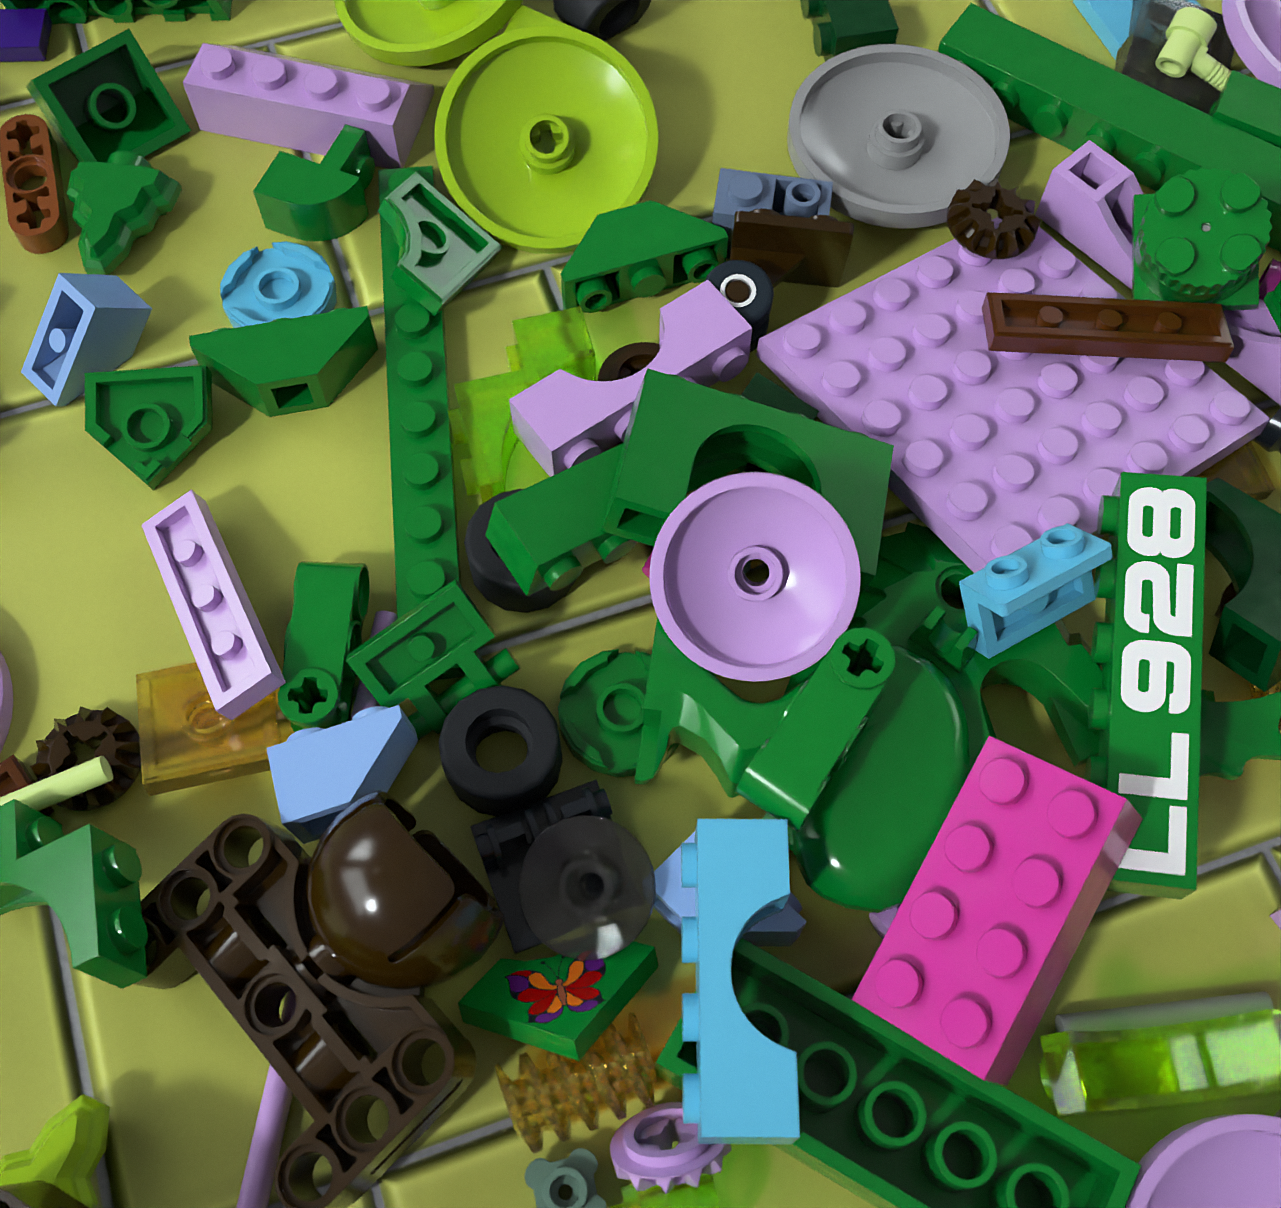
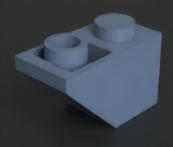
[712,168,833,259]

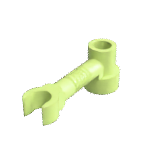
[1155,7,1231,93]

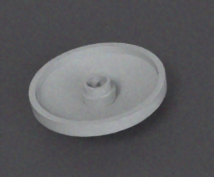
[787,44,1010,228]

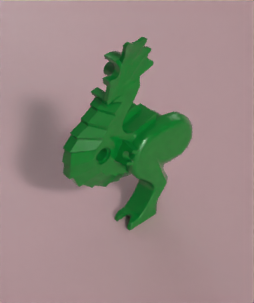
[635,522,1281,913]

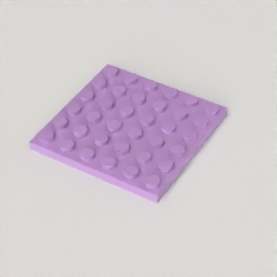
[756,217,1271,573]

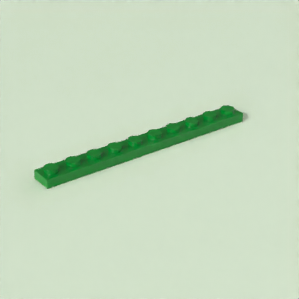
[378,166,466,680]

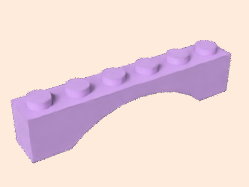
[1035,140,1281,406]

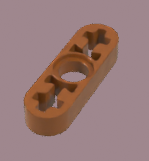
[0,114,69,254]

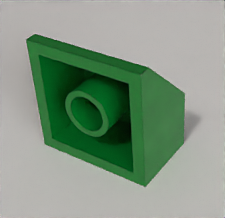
[26,29,191,163]

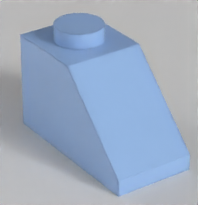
[21,273,152,407]

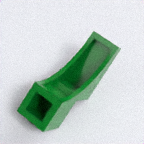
[0,799,148,989]

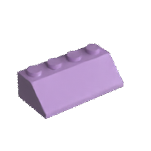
[183,43,434,169]

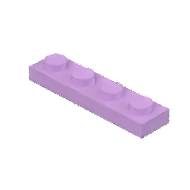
[141,490,286,720]

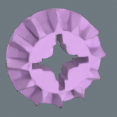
[610,1102,732,1194]

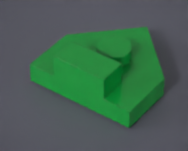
[85,365,213,490]

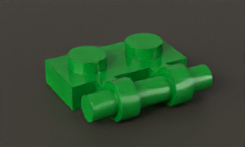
[346,579,521,741]

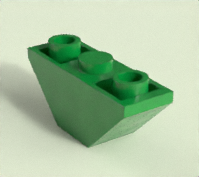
[561,200,728,318]
[189,306,378,417]

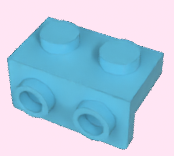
[959,523,1113,659]

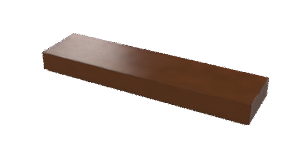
[982,292,1234,362]

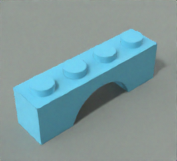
[681,819,800,1144]

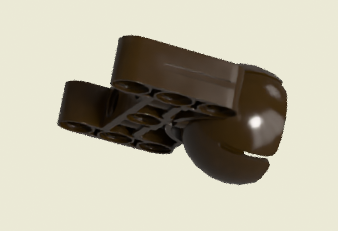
[134,790,505,1208]

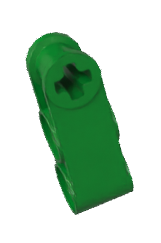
[278,561,370,733]
[735,628,895,833]

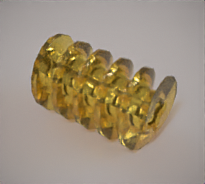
[495,1012,658,1154]

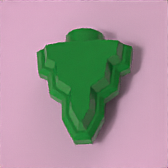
[66,151,182,275]

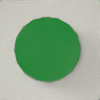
[558,649,680,778]

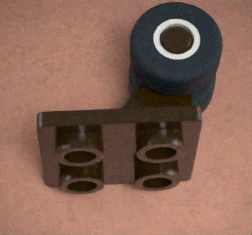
[704,208,854,352]

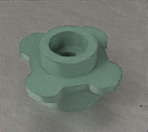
[525,1148,606,1208]

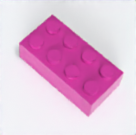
[852,736,1143,1086]

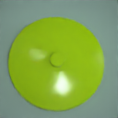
[334,0,523,66]
[434,25,658,254]

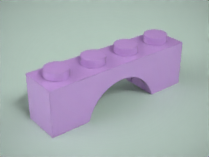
[509,280,752,477]

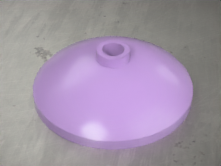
[649,472,861,682]

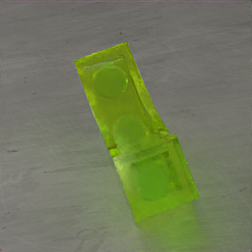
[447,306,596,504]
[1040,1009,1281,1116]

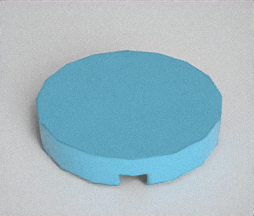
[220,241,337,328]

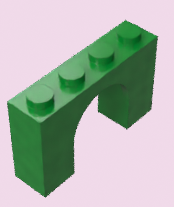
[601,368,894,596]

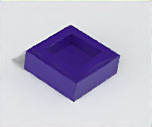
[0,9,52,62]

